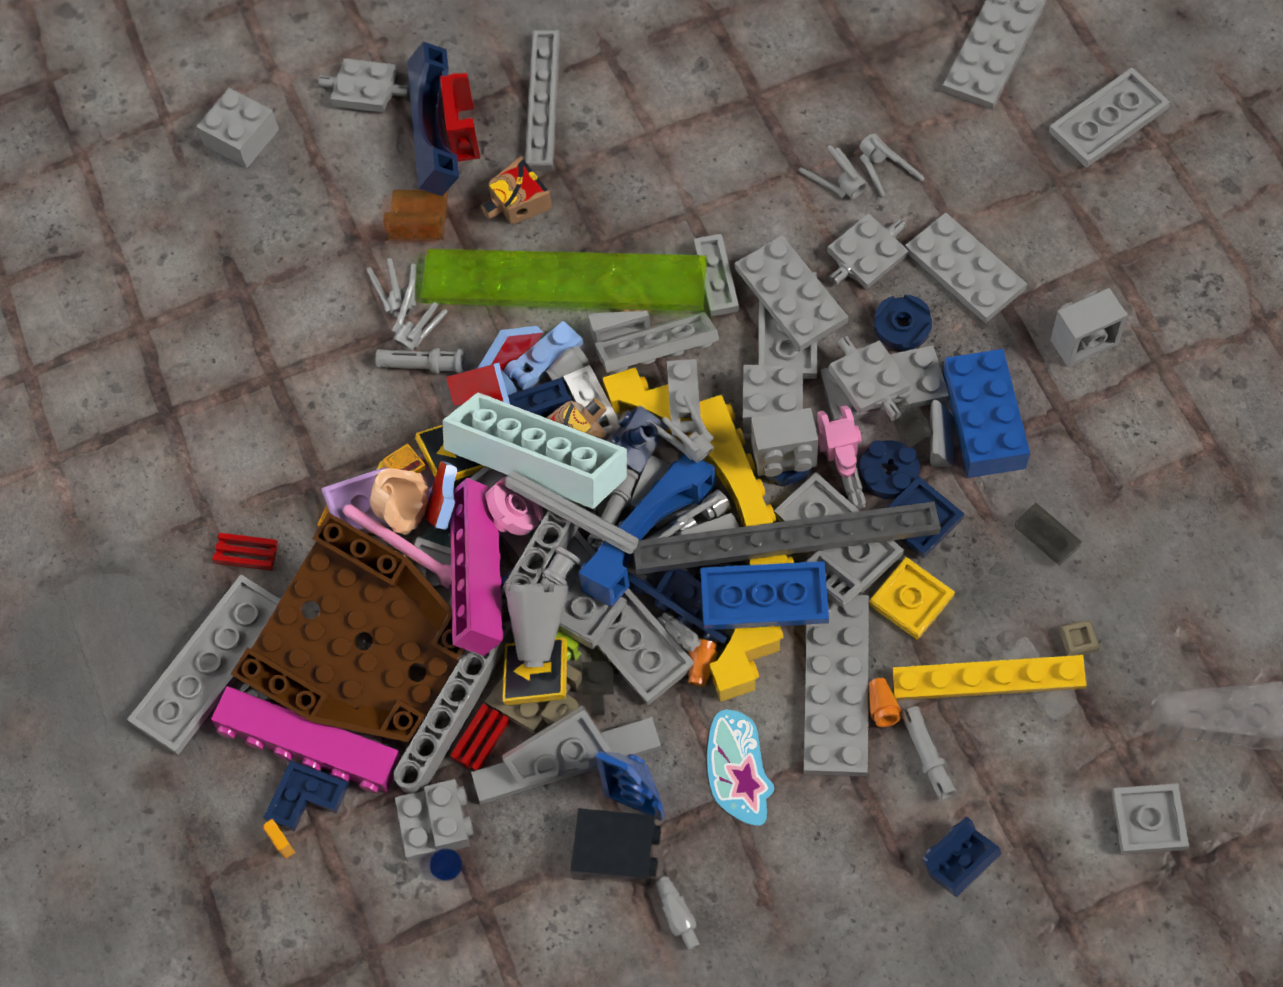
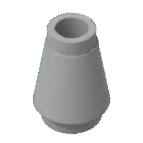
[546,345,590,381]

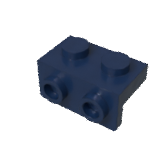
[508,378,572,418]
[922,817,1002,898]

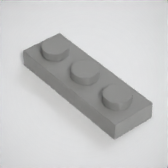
[694,234,739,317]

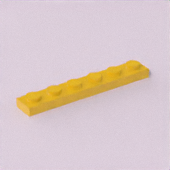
[893,655,1086,701]

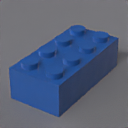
[943,349,1030,478]

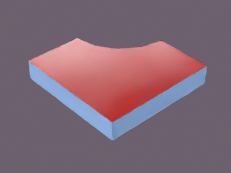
[478,326,543,372]
[446,363,510,405]
[423,460,457,530]

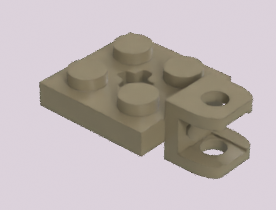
[485,676,579,735]

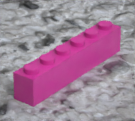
[450,478,503,656]
[211,686,401,794]

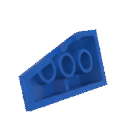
[596,751,665,821]

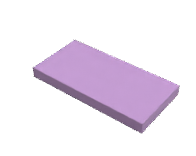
[321,455,435,534]

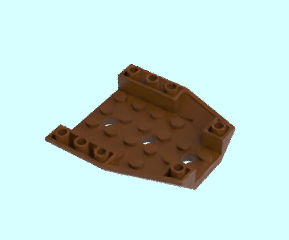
[231,512,466,742]

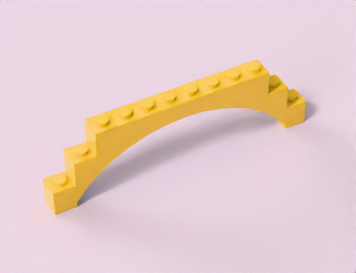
[603,367,794,702]

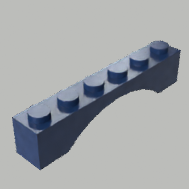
[407,41,459,196]

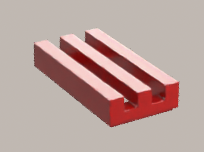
[212,532,279,571]
[450,704,510,771]

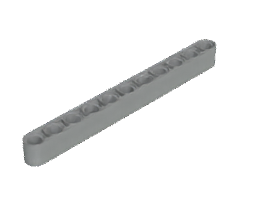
[394,497,579,794]

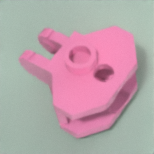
[817,405,862,478]

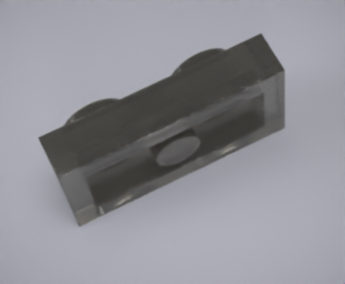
[1014,502,1082,566]

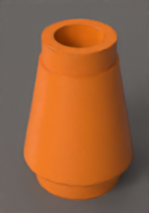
[688,639,719,687]
[868,678,901,727]

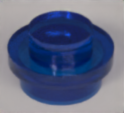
[430,849,462,881]

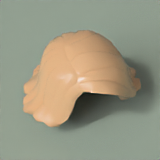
[370,468,429,535]

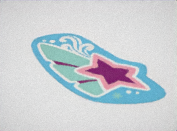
[707,709,775,825]

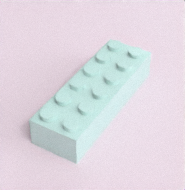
[443,392,627,509]

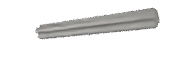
[505,471,639,554]

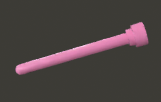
[343,505,452,592]

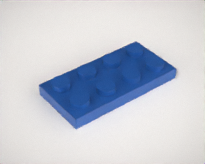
[701,561,829,630]

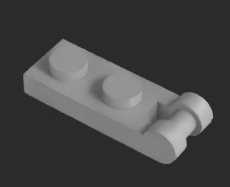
[667,359,701,437]

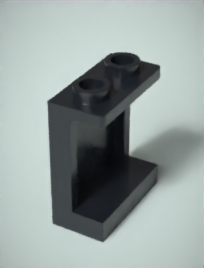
[570,808,661,886]

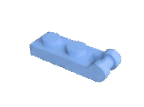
[504,321,583,390]

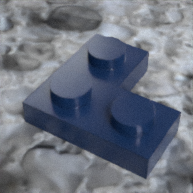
[263,760,349,832]

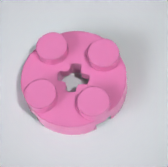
[485,477,543,536]

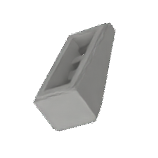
[588,311,650,343]
[804,550,864,607]

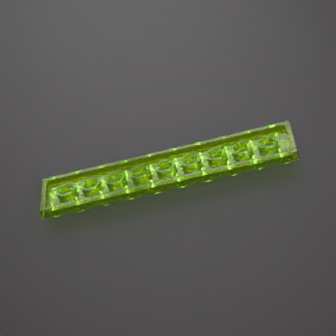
[420,249,708,311]

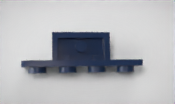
[628,569,732,645]

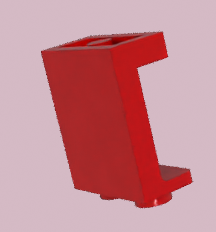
[440,73,481,162]

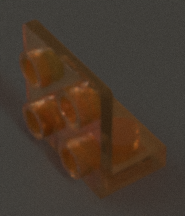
[383,190,448,240]

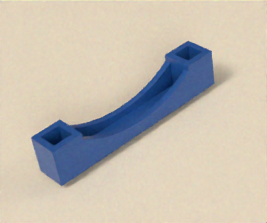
[579,453,716,608]

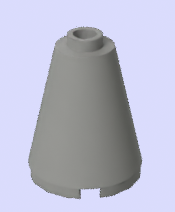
[505,583,568,667]

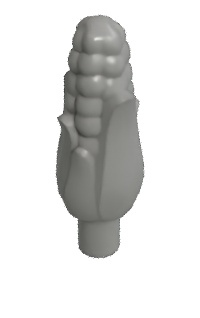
[656,875,700,950]

